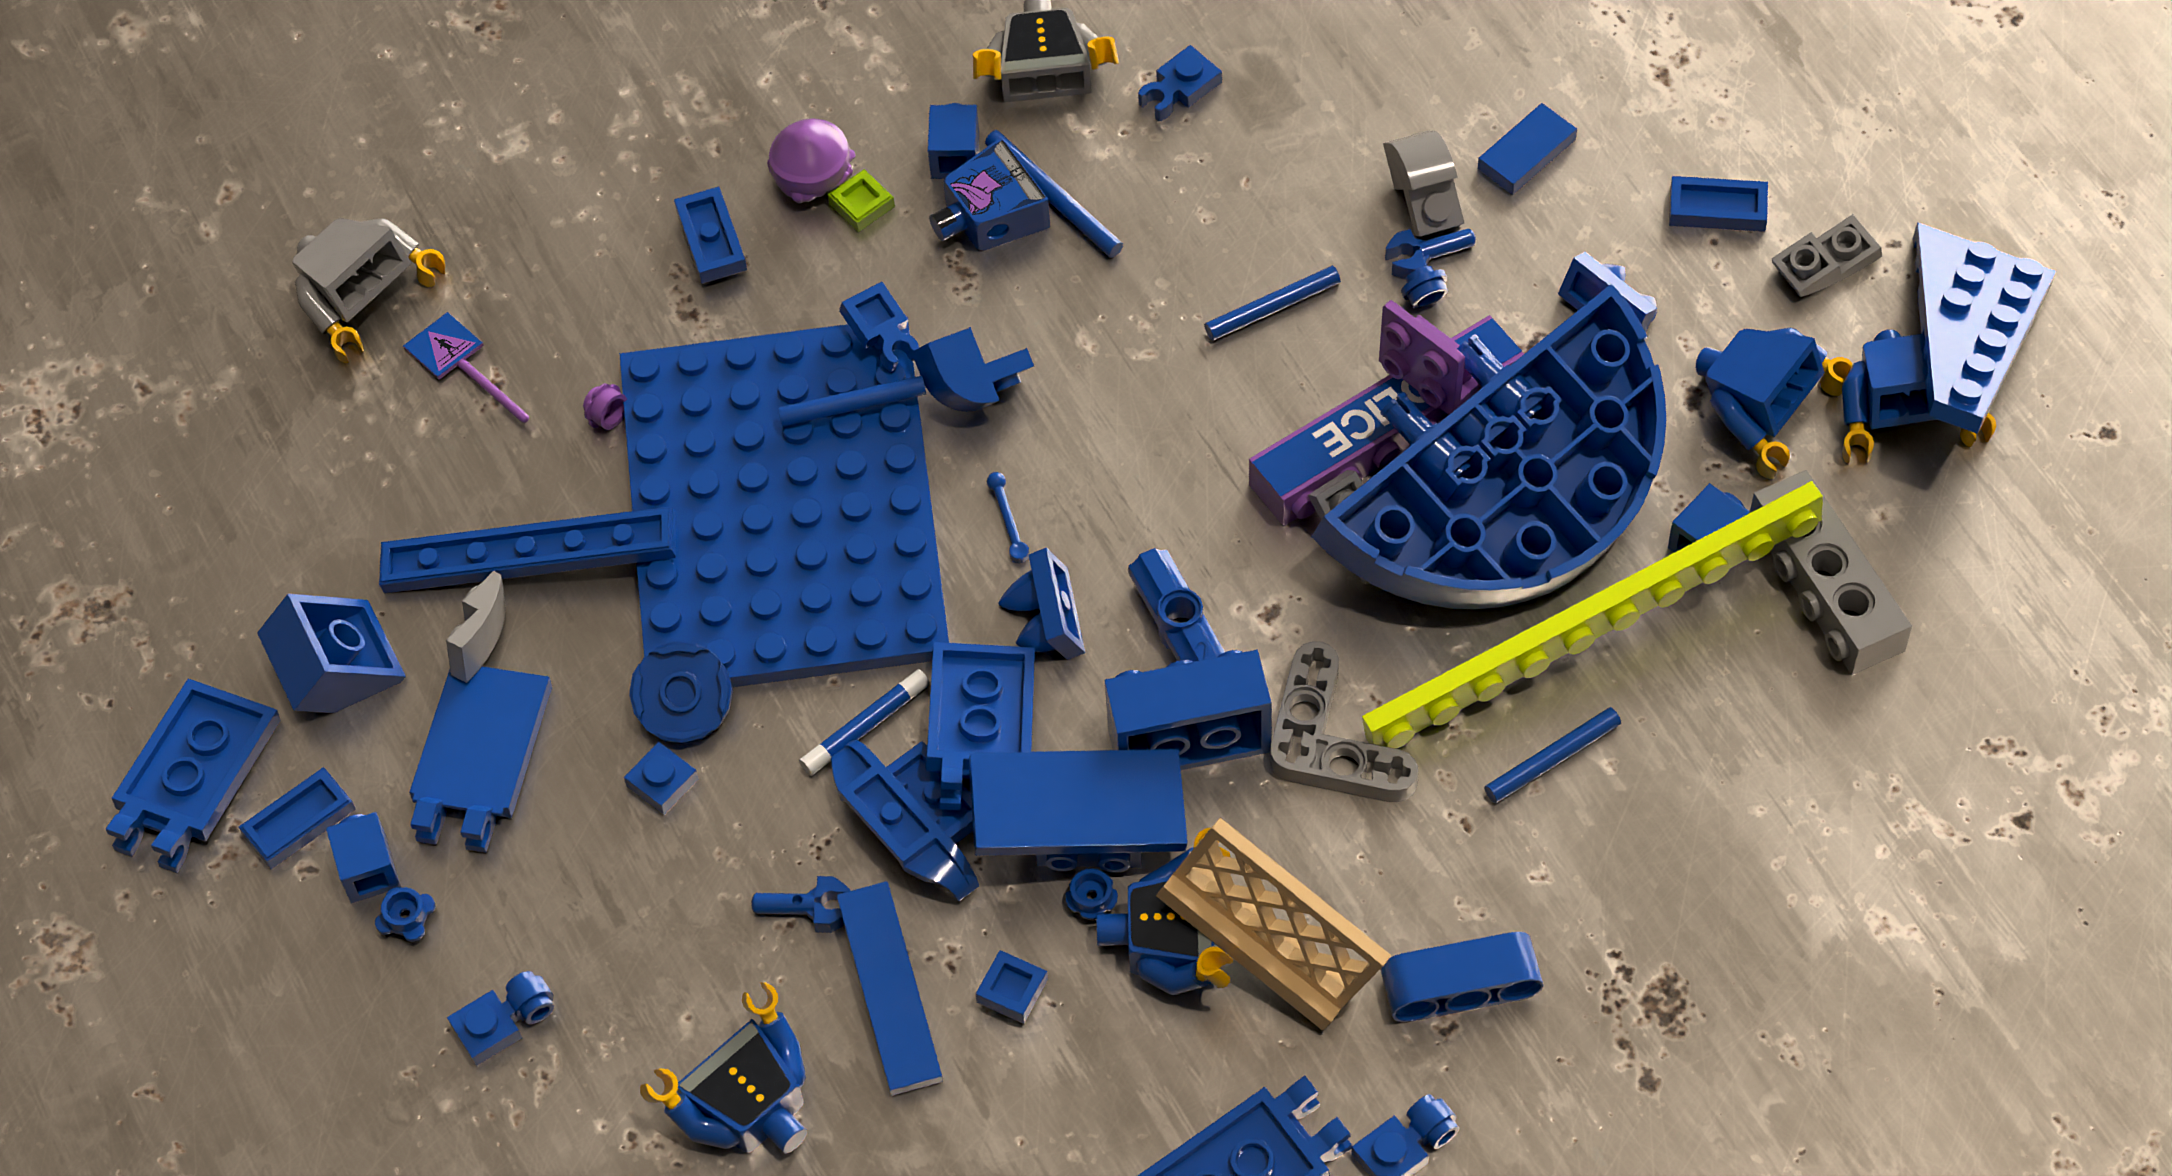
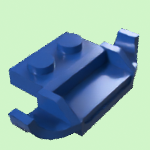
[831,739,979,901]

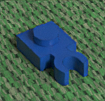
[1138,45,1222,122]
[839,282,919,372]

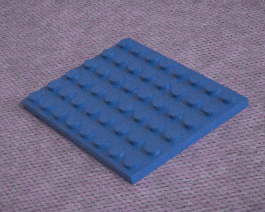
[619,317,949,688]

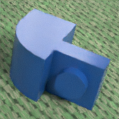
[911,327,1034,412]

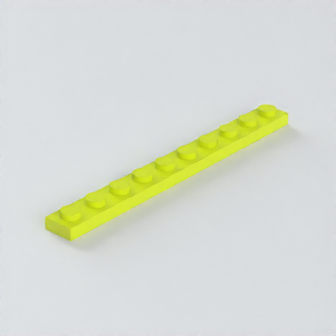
[1362,481,1823,749]

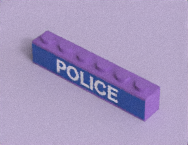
[1249,315,1524,527]

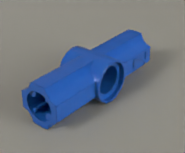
[1128,548,1225,662]

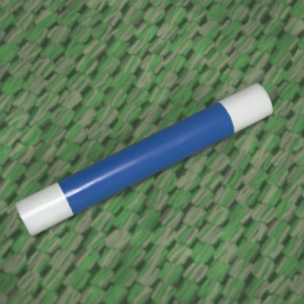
[799,669,930,776]

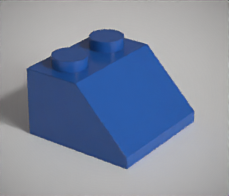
[257,594,406,713]

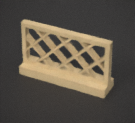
[1156,817,1391,1031]

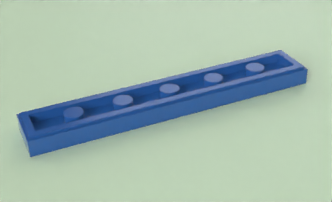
[379,506,676,593]

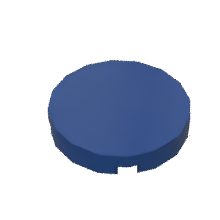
[629,641,733,744]

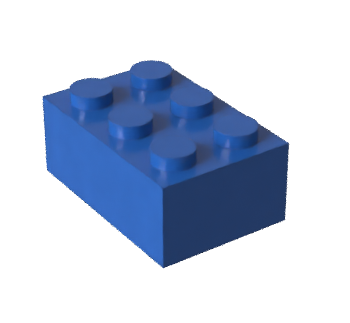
[1104,649,1272,770]

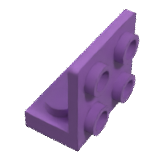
[1379,300,1481,415]

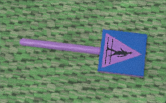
[403,312,529,423]

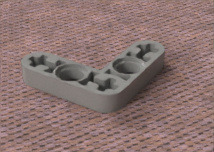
[1270,641,1418,802]

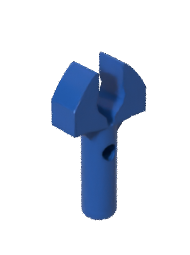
[1385,228,1476,279]
[751,876,851,933]

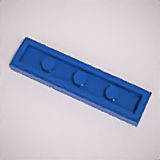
[837,881,943,1096]

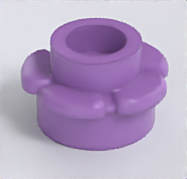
[583,383,627,430]

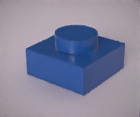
[624,742,699,815]
[975,950,1048,1024]

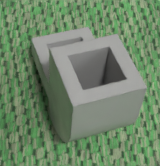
[1383,131,1465,237]

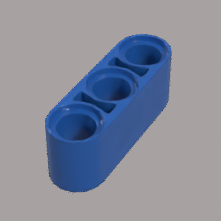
[1380,932,1544,1022]

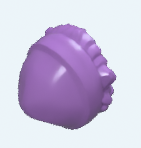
[767,118,856,203]

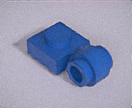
[447,971,554,1066]
[1352,1094,1459,1176]

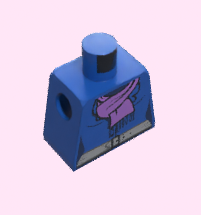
[929,138,1051,251]

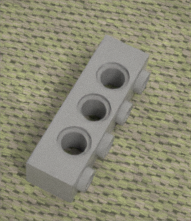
[1750,470,1912,675]

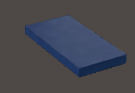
[969,749,1188,856]

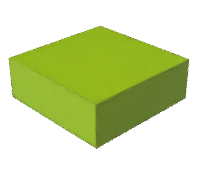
[828,169,895,233]

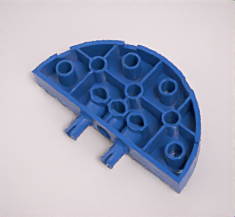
[1311,283,1667,609]

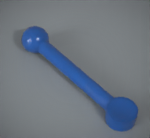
[987,472,1029,564]

